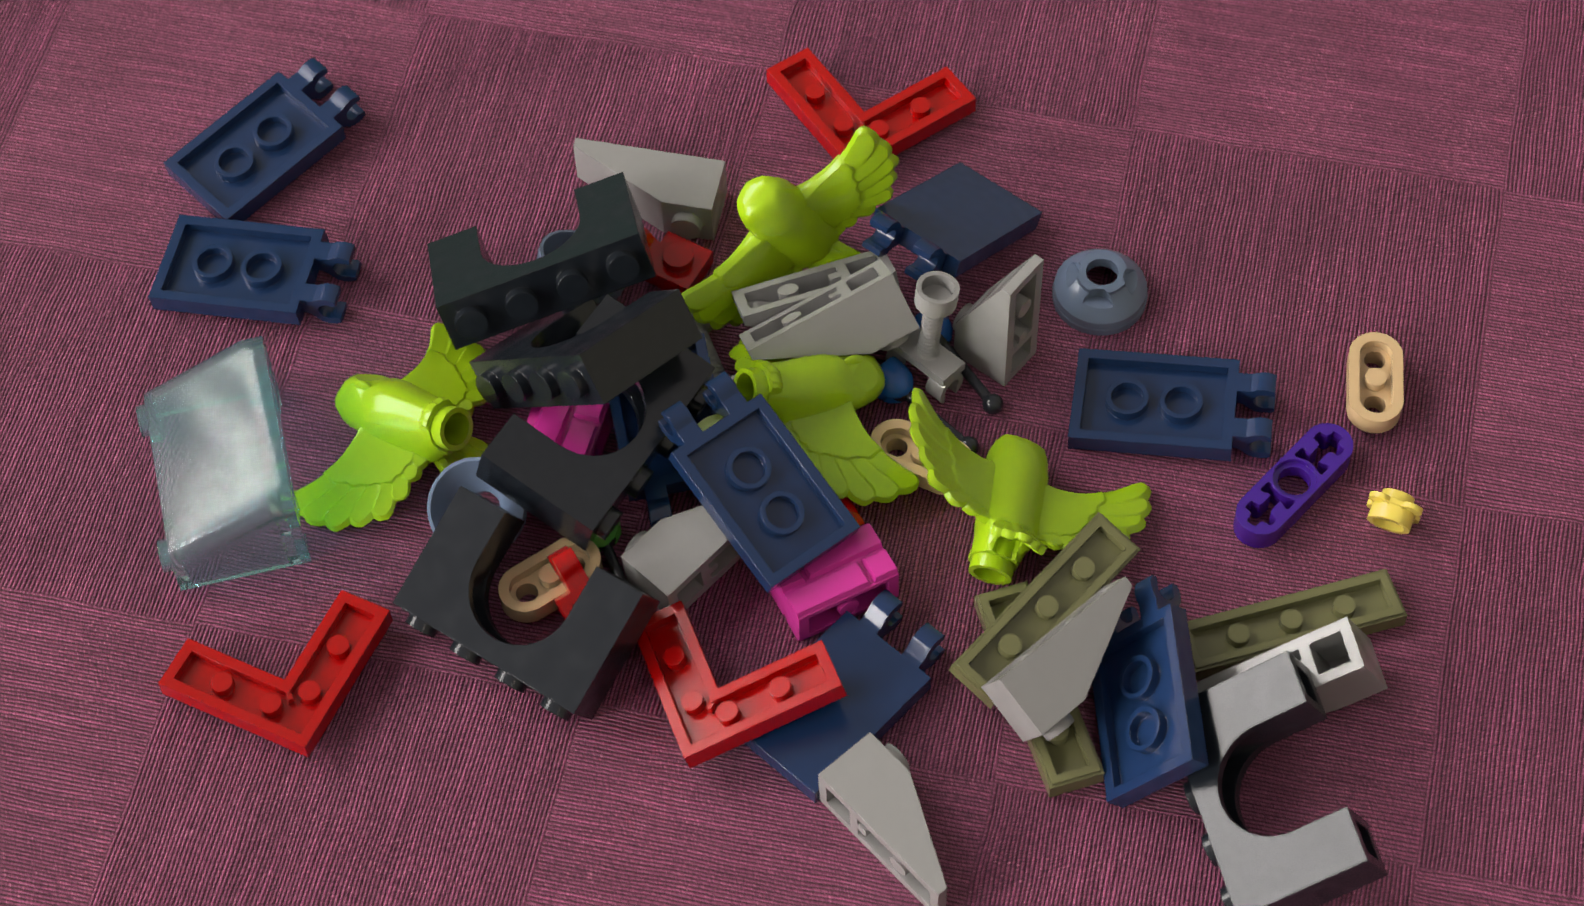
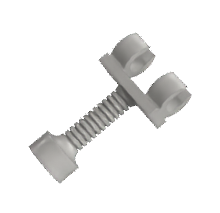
[885,271,966,403]

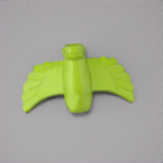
[681,126,899,330]
[286,322,488,532]
[729,339,919,506]
[908,388,1152,585]

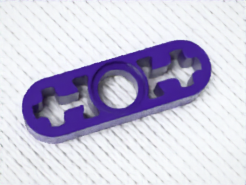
[1233,423,1354,548]

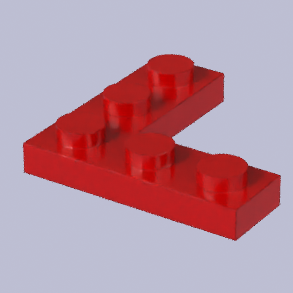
[766,47,976,159]
[158,590,393,758]
[637,600,847,768]

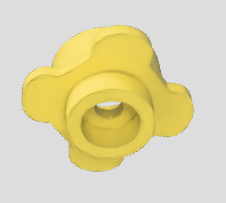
[1366,488,1423,534]

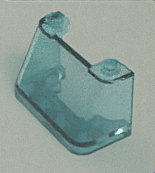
[136,336,311,591]

